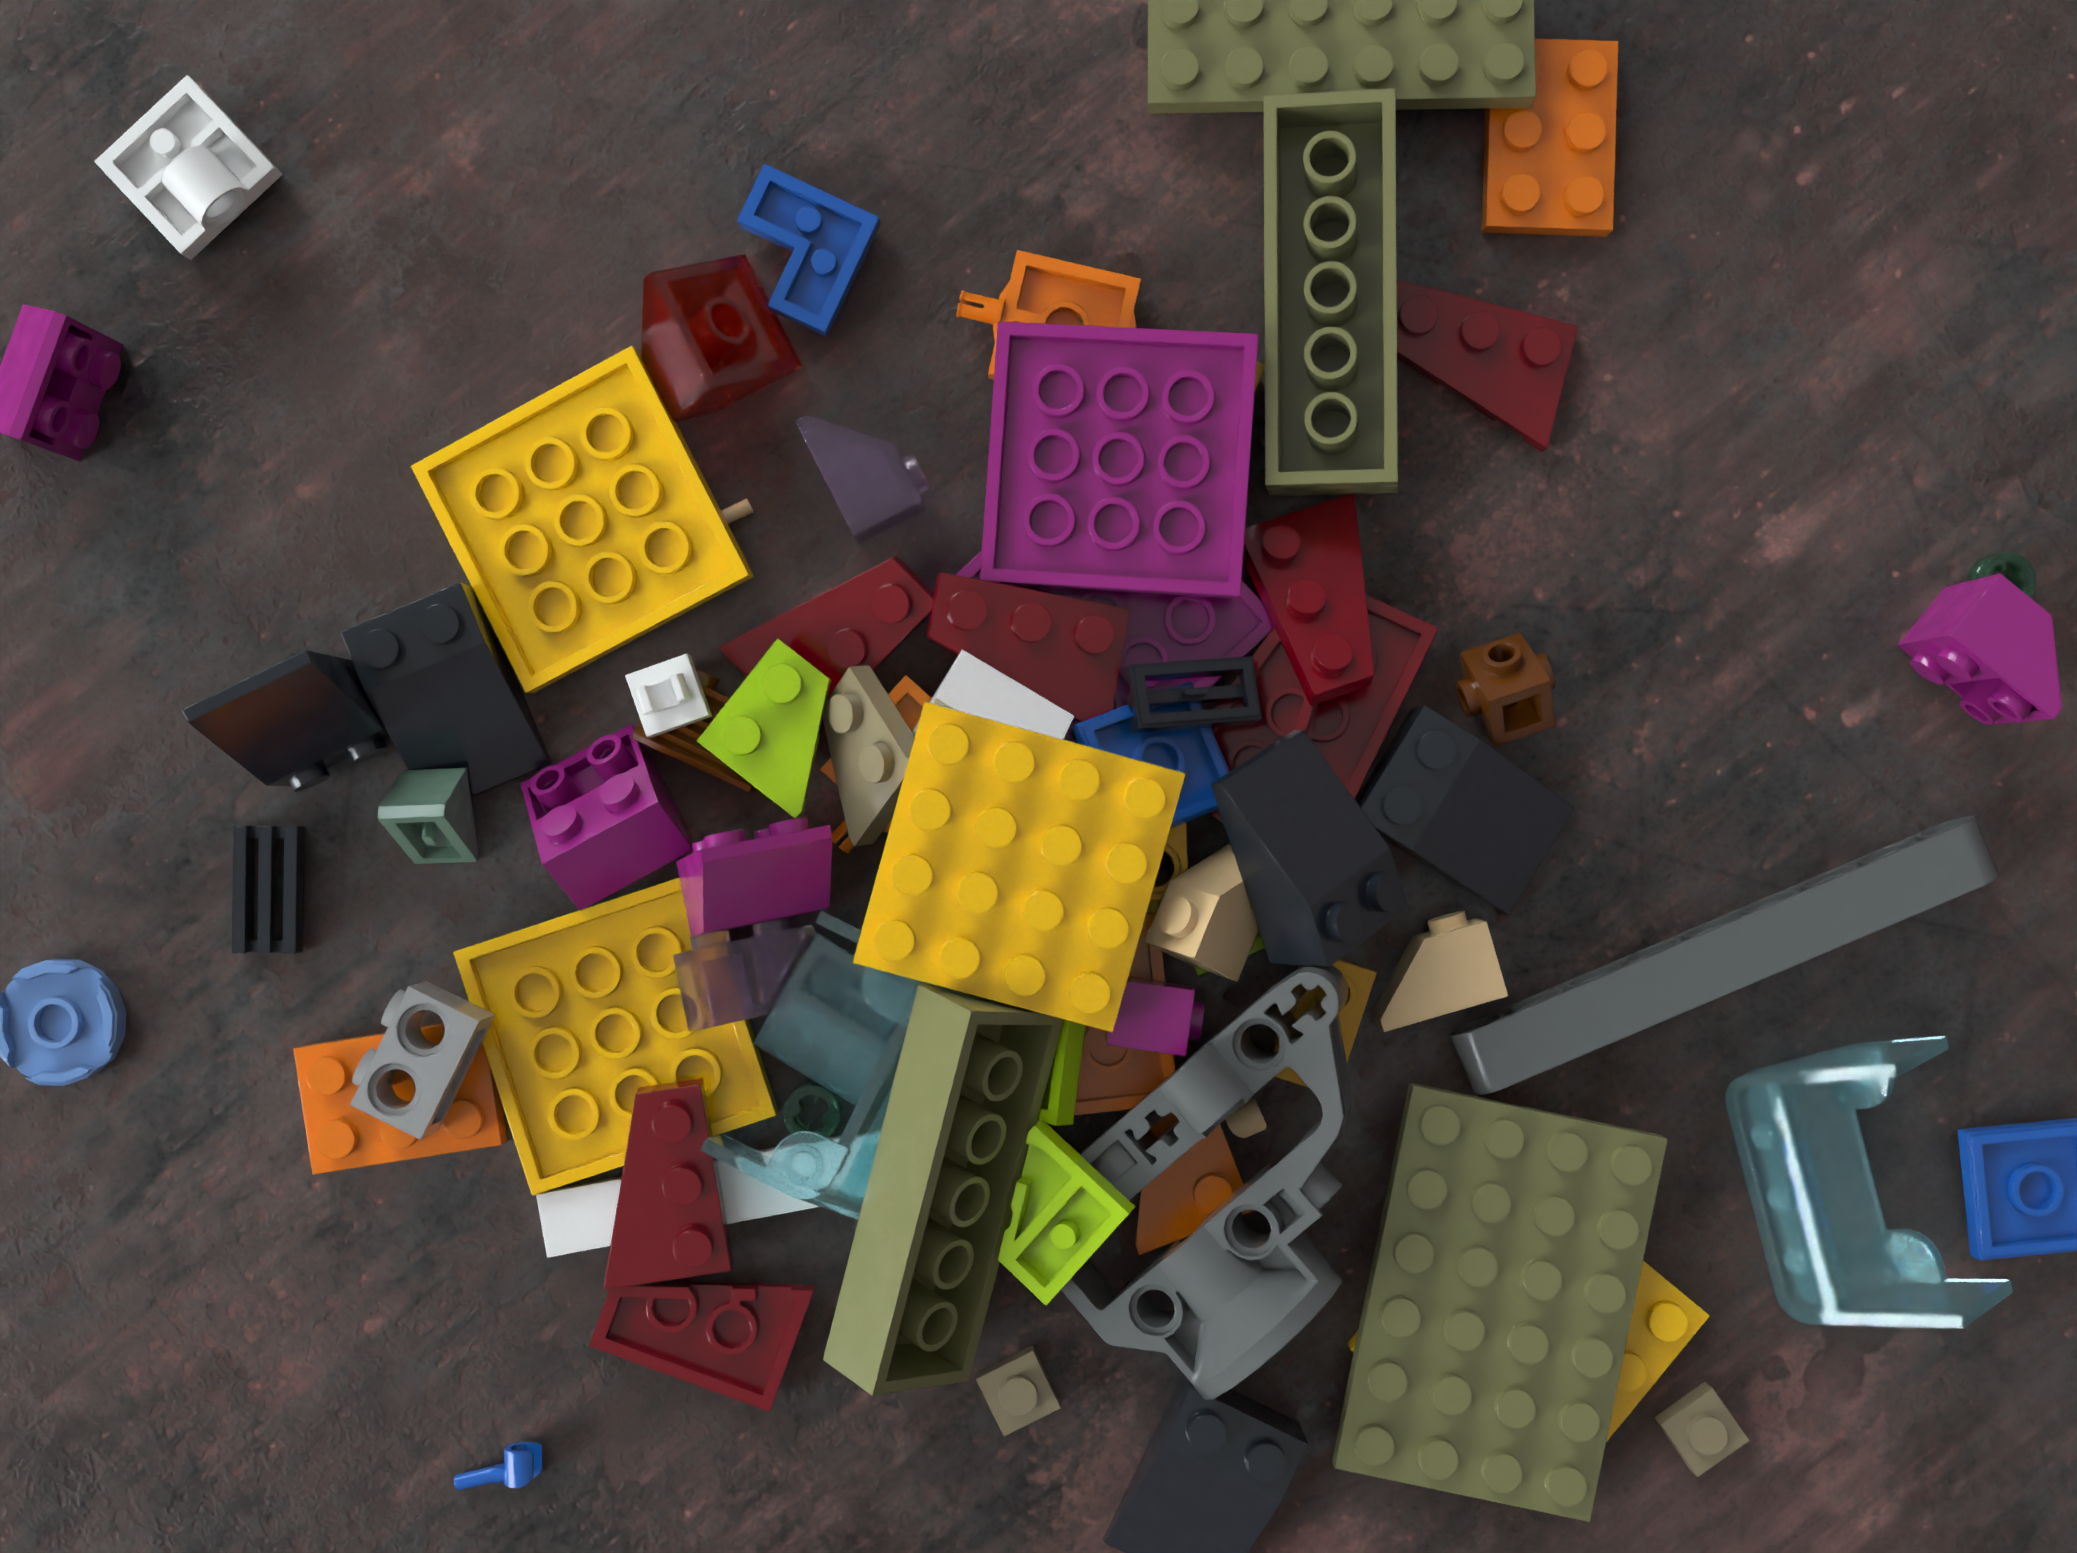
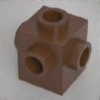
[1455,632,1555,747]

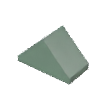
[378,768,479,864]

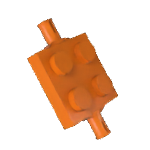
[956,250,1141,380]

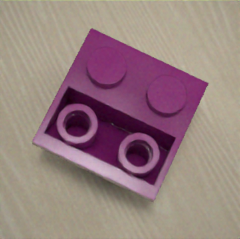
[0,304,123,462]
[1897,573,2062,725]
[520,724,693,911]
[676,817,832,937]

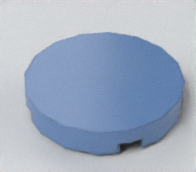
[0,959,127,1086]

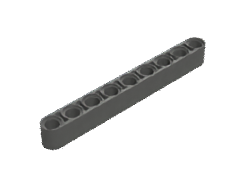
[1450,816,2000,1095]

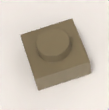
[976,1345,1061,1437]
[1654,1382,1750,1477]

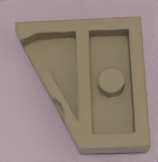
[822,665,915,847]

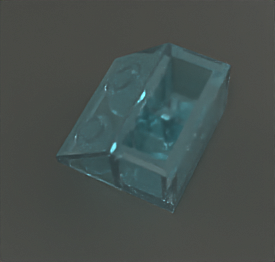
[753,934,916,1110]

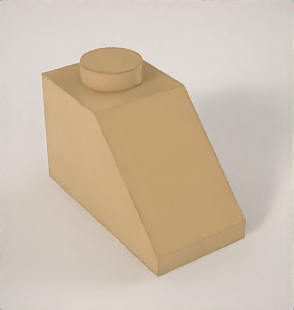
[1145,843,1259,982]
[1370,911,1508,1032]

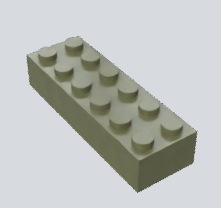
[1263,88,1398,496]
[823,984,1064,1396]

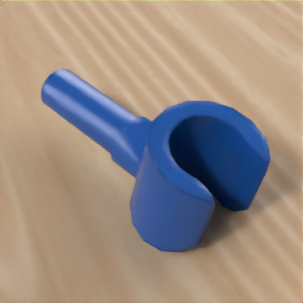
[454,1442,542,1490]

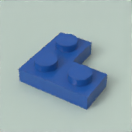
[737,164,881,338]

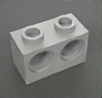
[350,981,495,1140]

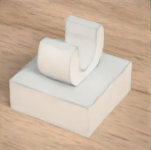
[625,654,712,738]

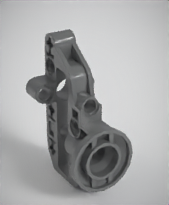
[1061,965,1353,1400]

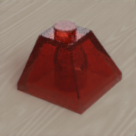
[641,254,802,422]

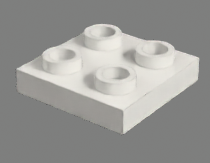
[94,75,283,260]

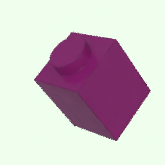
[1105,977,1204,1056]

